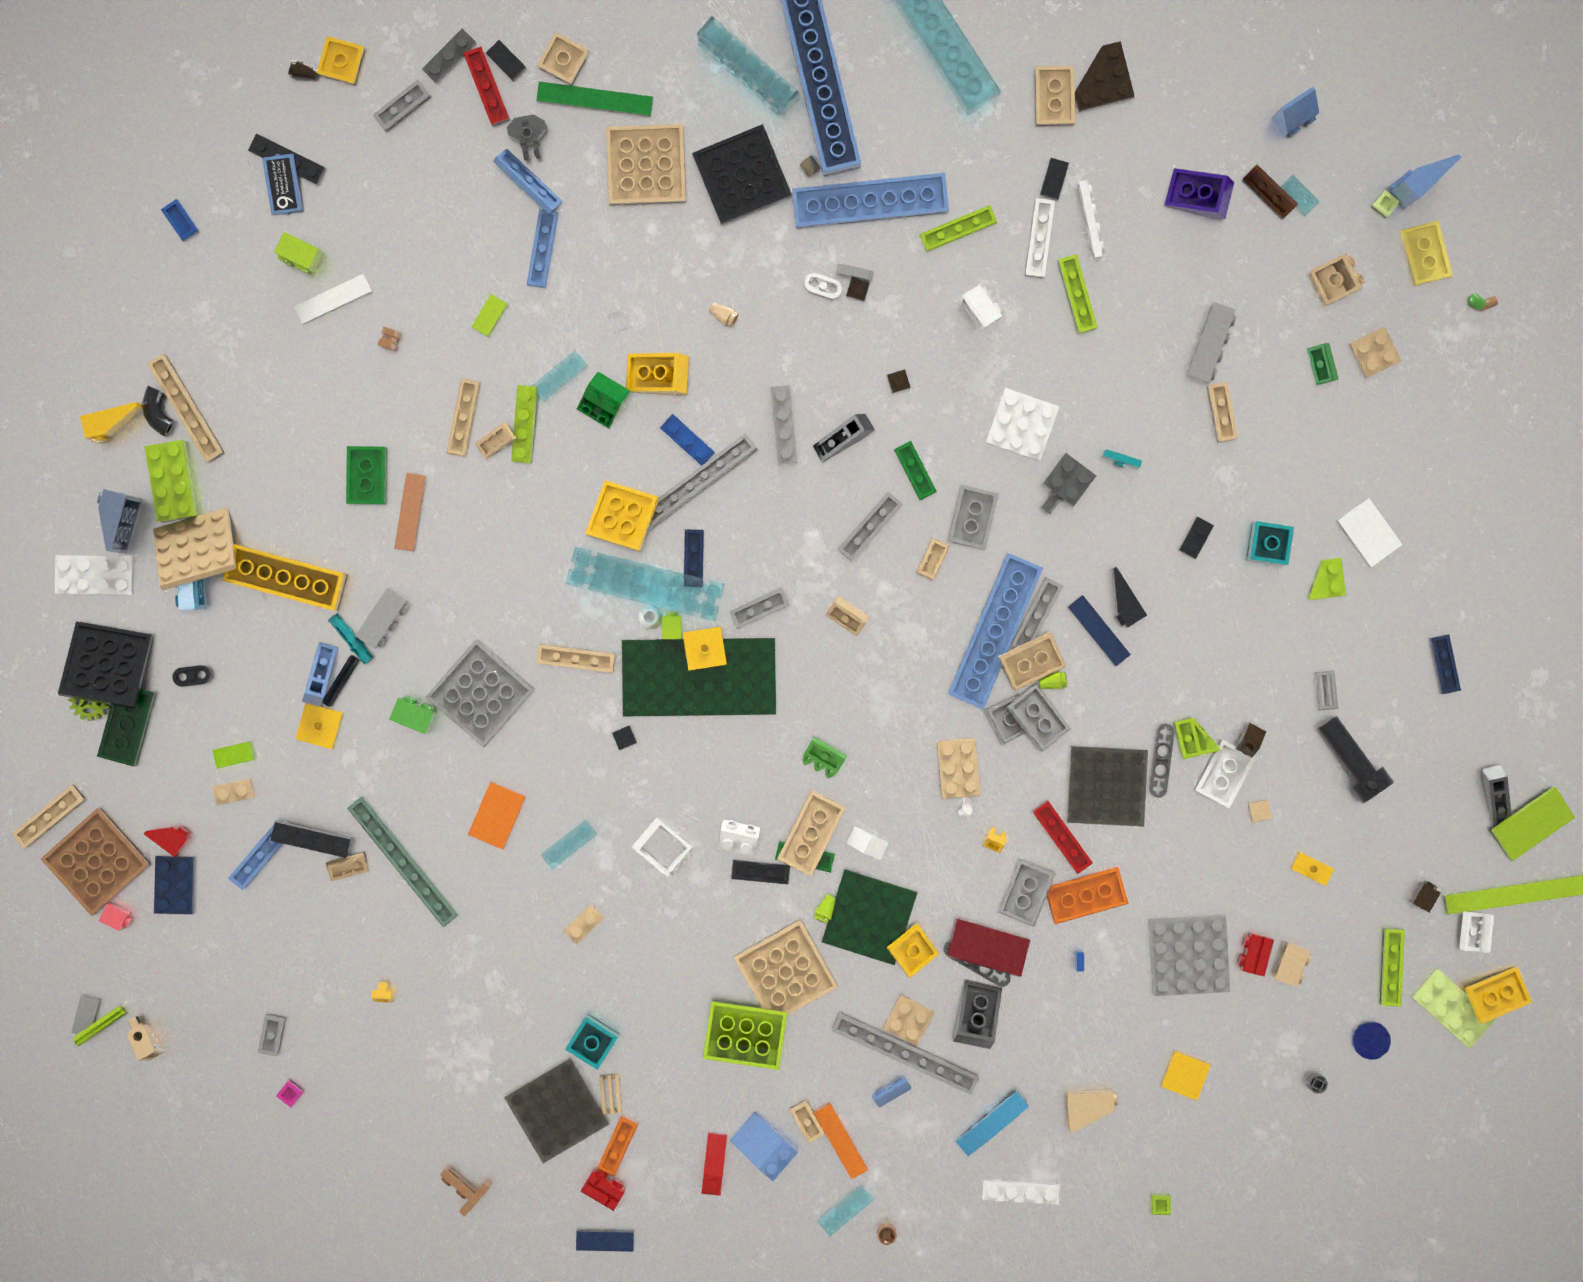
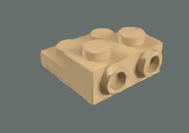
[1310,253,1365,305]

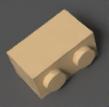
[1272,941,1311,987]

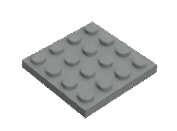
[426,639,534,747]
[1149,915,1230,996]

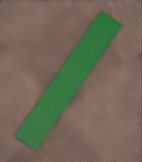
[536,81,653,117]

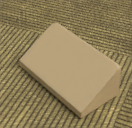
[825,596,869,636]

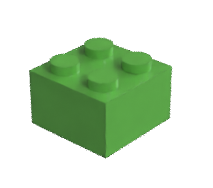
[389,695,438,734]

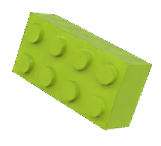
[144,440,199,523]

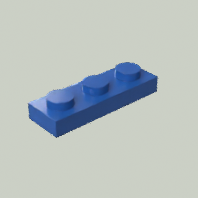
[660,414,715,466]

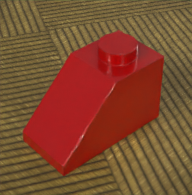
[144,826,192,857]

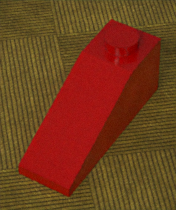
[701,1133,727,1196]

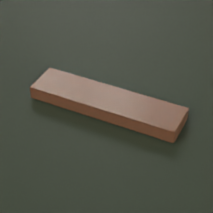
[394,473,426,552]

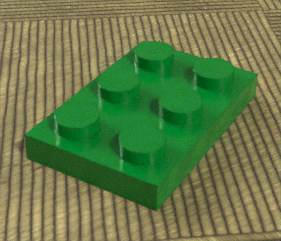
[346,446,386,504]

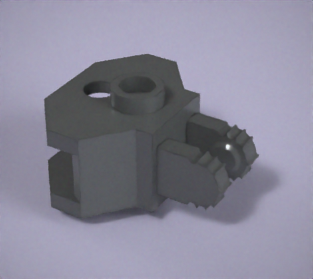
[507,114,547,161]

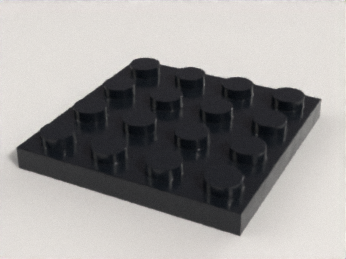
[692,124,792,225]
[58,621,153,709]

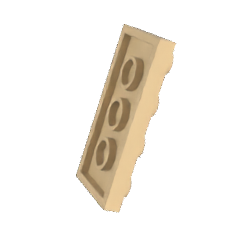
[777,791,846,876]

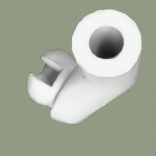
[958,797,974,818]

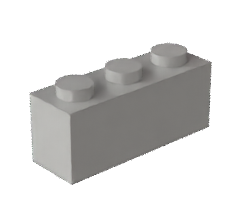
[355,588,409,649]

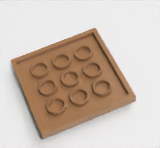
[41,807,150,916]

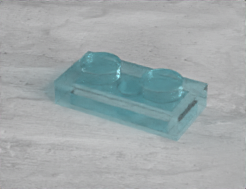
[1281,175,1320,216]

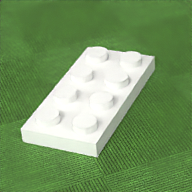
[55,555,134,595]

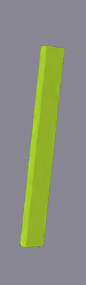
[1444,875,1583,915]

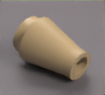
[709,302,739,327]

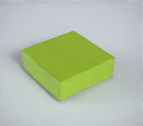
[1151,1195,1171,1215]

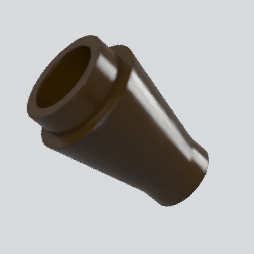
[288,59,317,80]

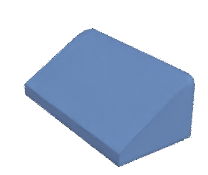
[872,1076,911,1107]

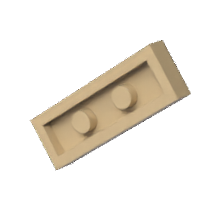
[1208,382,1238,442]

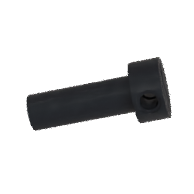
[1318,716,1394,804]

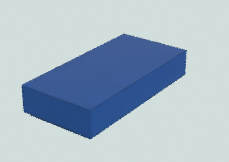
[161,199,199,242]

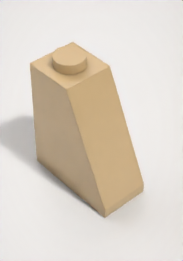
[1066,1089,1118,1133]

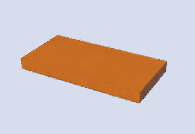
[1047,866,1129,924]

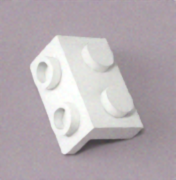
[717,820,760,857]
[1459,911,1494,953]

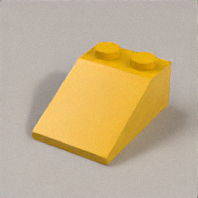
[626,353,689,395]
[80,402,143,443]

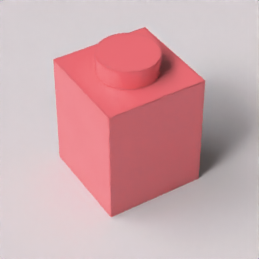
[98,902,132,931]

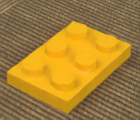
[1465,967,1532,1024]

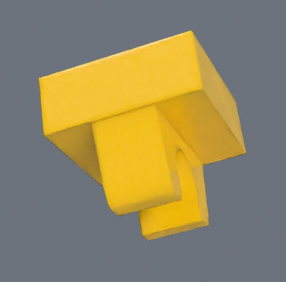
[982,828,1007,853]
[371,982,393,1003]

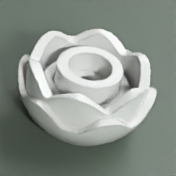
[638,605,662,629]

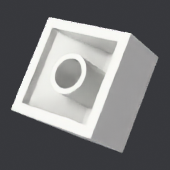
[960,285,1002,331]

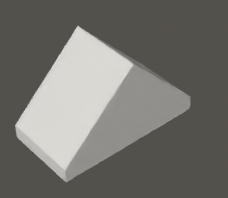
[846,826,888,860]

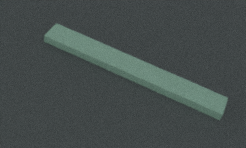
[347,796,458,927]

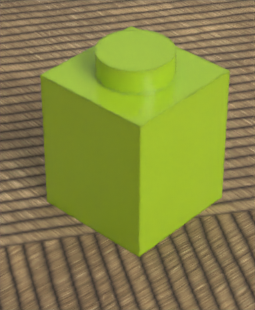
[662,612,682,639]

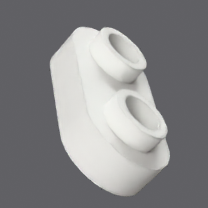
[805,273,842,299]

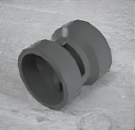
[1306,1072,1328,1094]

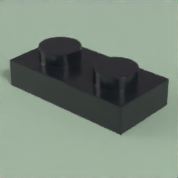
[1179,516,1214,559]

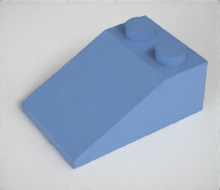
[1272,87,1319,137]
[730,1112,798,1181]

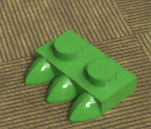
[803,737,847,778]

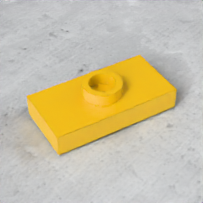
[1291,852,1334,886]

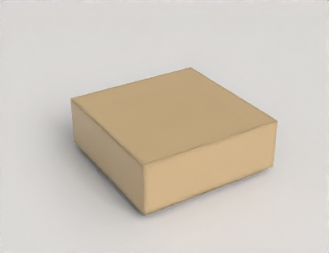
[1248,799,1272,823]

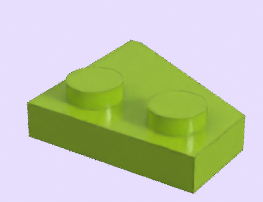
[1308,558,1346,600]
[1174,717,1221,759]

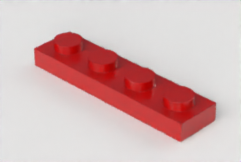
[463,46,509,126]
[1032,801,1093,874]

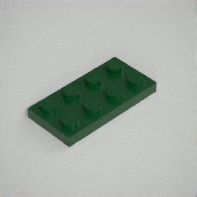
[97,688,155,767]

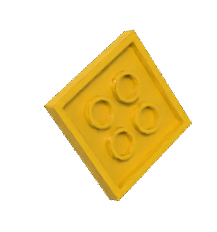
[585,480,659,552]

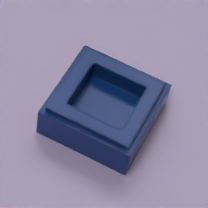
[1075,950,1084,972]

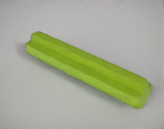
[73,1006,125,1046]

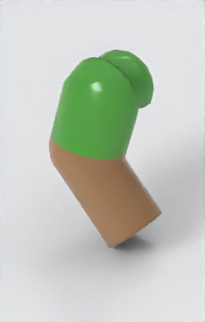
[1469,293,1498,311]

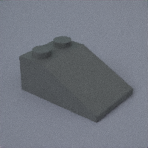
[953,981,1002,1049]

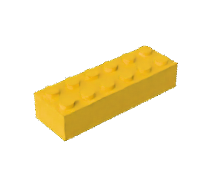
[222,544,347,611]

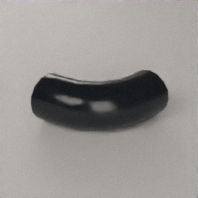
[142,386,174,437]

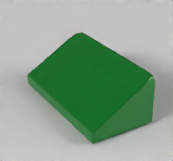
[1307,343,1339,385]

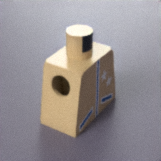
[126,1016,165,1061]

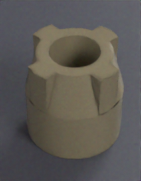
[800,156,820,177]

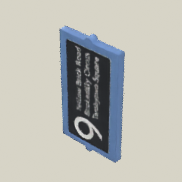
[262,154,303,215]

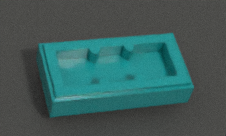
[1102,449,1142,469]

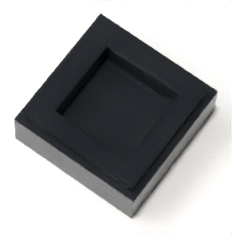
[612,725,637,750]

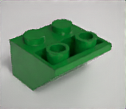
[577,372,631,429]

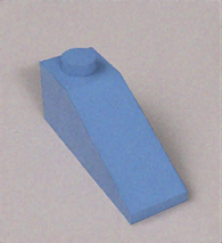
[302,642,338,707]

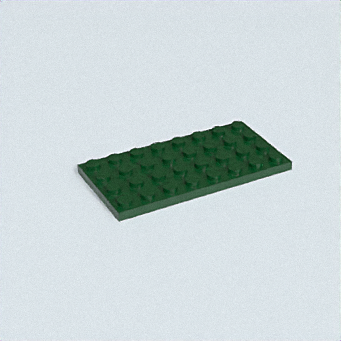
[622,638,776,717]

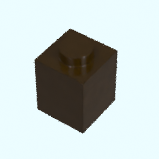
[1235,723,1267,758]
[1409,881,1441,913]

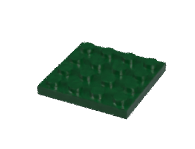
[821,869,918,965]

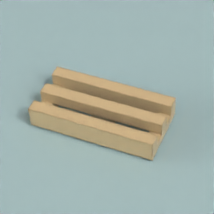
[599,1074,622,1115]

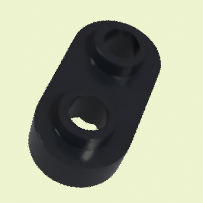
[172,665,212,687]

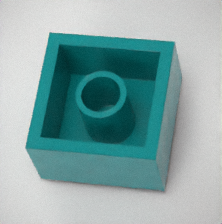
[1247,521,1294,566]
[565,1014,619,1070]

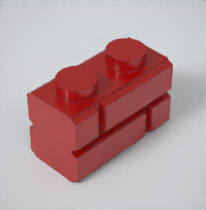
[1238,933,1274,977]
[580,1169,626,1211]

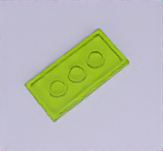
[1491,786,1575,861]

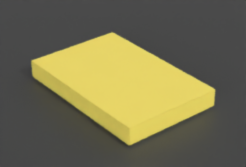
[1400,220,1453,286]

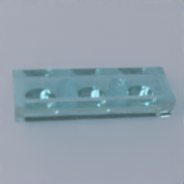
[532,350,588,402]
[541,820,598,870]
[817,1184,874,1237]

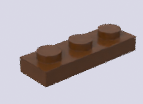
[1243,164,1298,219]

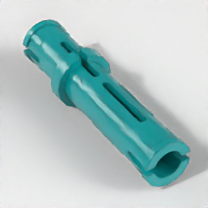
[328,613,374,665]

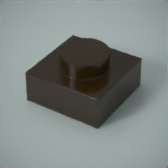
[846,277,870,302]
[887,369,911,394]

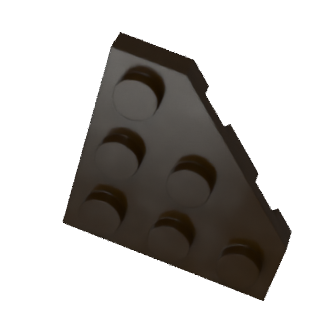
[1075,41,1135,112]

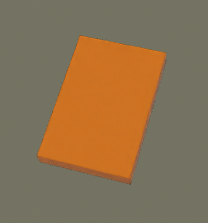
[468,782,526,850]

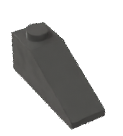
[1482,765,1512,828]

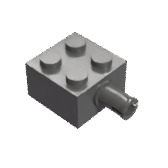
[1041,453,1097,514]

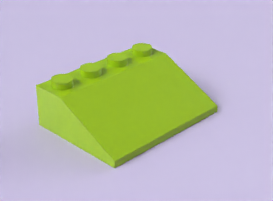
[703,1001,787,1070]

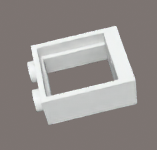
[632,817,692,877]

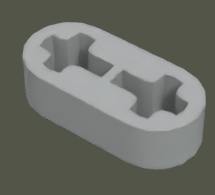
[836,264,873,282]

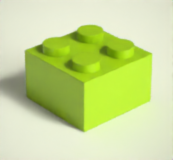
[274,232,324,275]

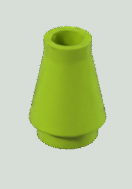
[1039,671,1068,690]
[814,894,836,924]

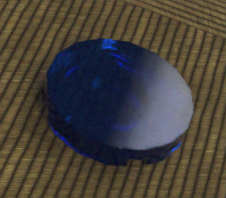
[1352,1021,1391,1060]

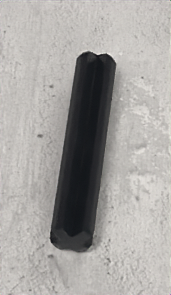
[322,655,359,707]

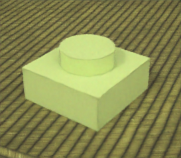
[1372,190,1400,217]

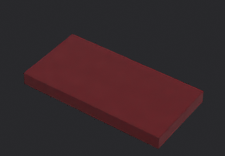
[947,919,1030,977]

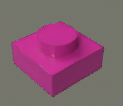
[276,1080,303,1108]

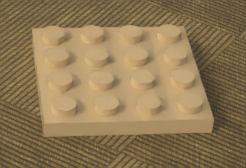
[606,124,686,205]
[153,507,237,591]
[734,919,838,1015]

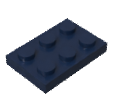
[154,856,195,915]

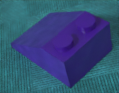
[1165,168,1235,219]

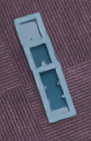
[956,1091,1029,1156]

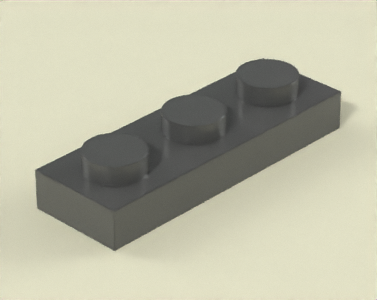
[422,28,476,83]

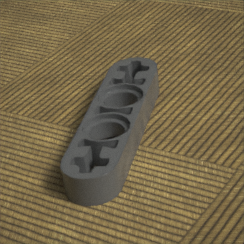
[1149,723,1175,798]
[943,940,1011,987]

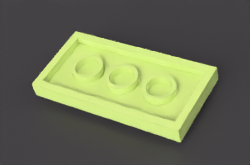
[1412,969,1495,1049]

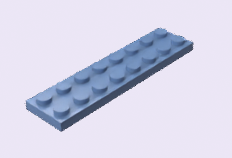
[792,173,949,228]
[948,553,1043,709]

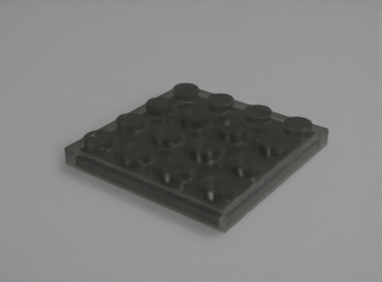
[1067,746,1148,827]
[504,1058,610,1164]

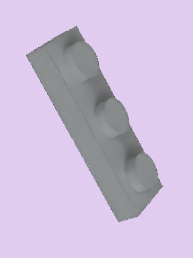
[373,79,430,131]
[729,588,789,629]

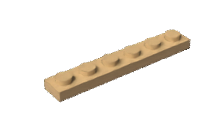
[147,354,223,462]

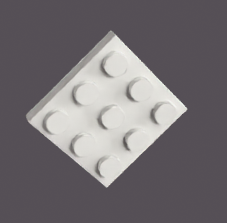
[986,388,1059,461]

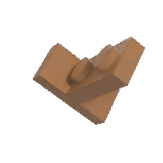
[440,1166,492,1217]

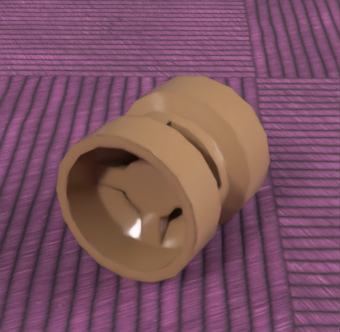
[377,327,401,351]
[877,1223,897,1245]

